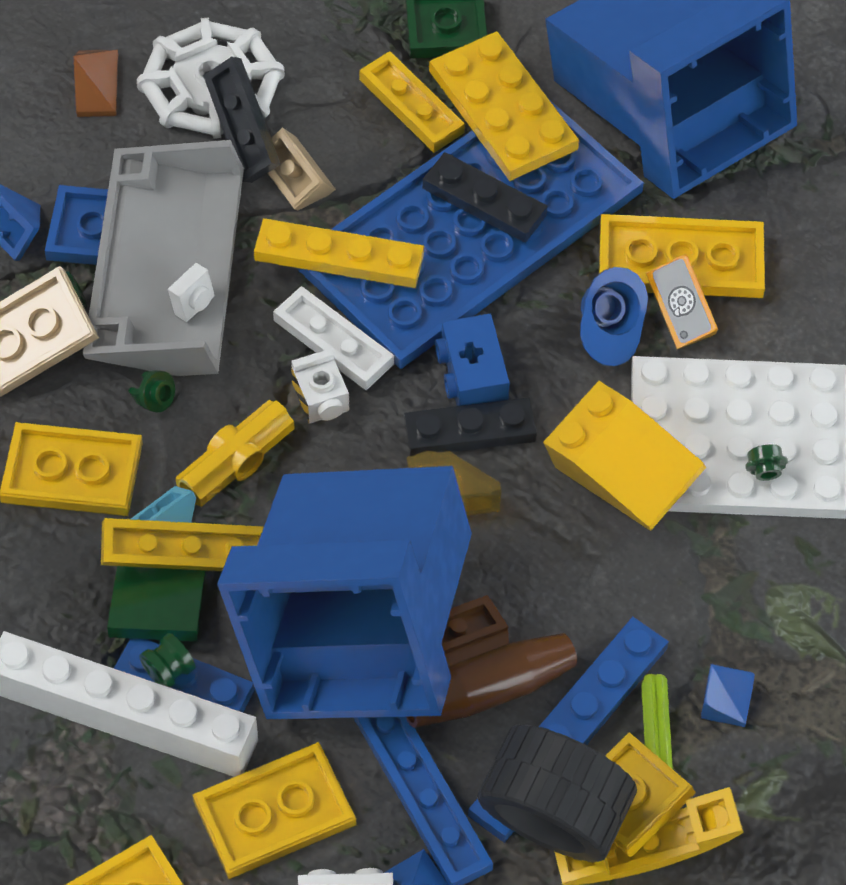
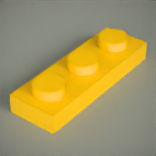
[359,51,465,153]

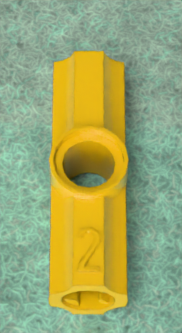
[175,400,295,507]

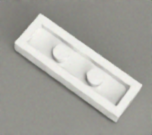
[273,286,394,390]

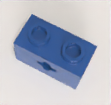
[435,313,510,406]

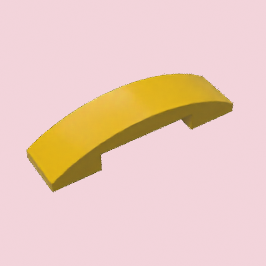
[554,787,744,885]

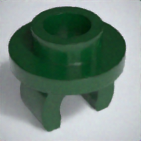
[128,370,175,413]

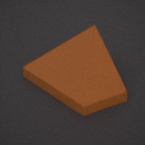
[73,50,118,117]

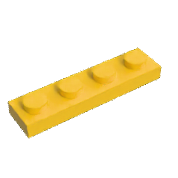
[254,218,424,288]
[101,518,264,571]

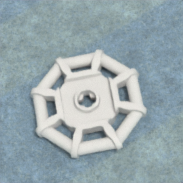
[137,18,285,139]

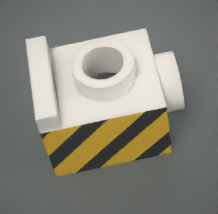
[291,349,349,424]

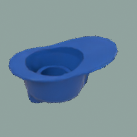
[580,267,648,366]

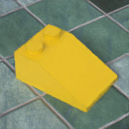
[543,381,706,531]

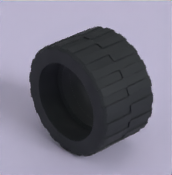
[477,724,637,862]

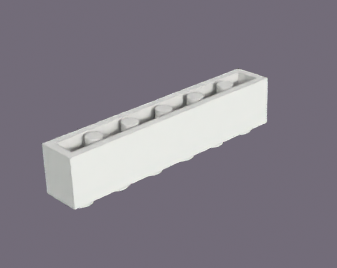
[0,631,258,777]

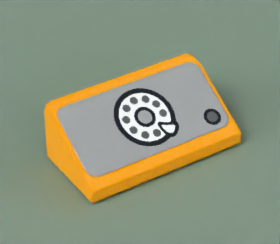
[646,254,718,350]

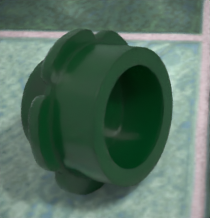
[745,444,788,481]

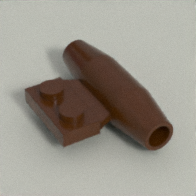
[405,595,577,728]

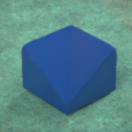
[701,664,755,727]

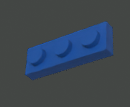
[114,638,255,712]

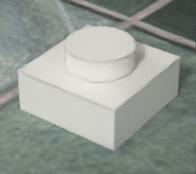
[168,263,215,322]

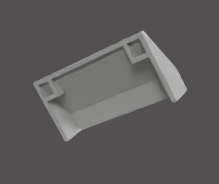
[83,140,244,376]

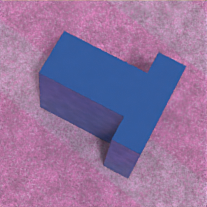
[545,0,797,199]
[217,466,472,719]

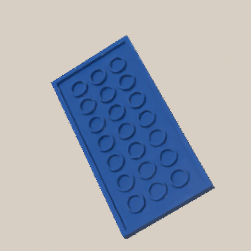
[296,100,644,369]

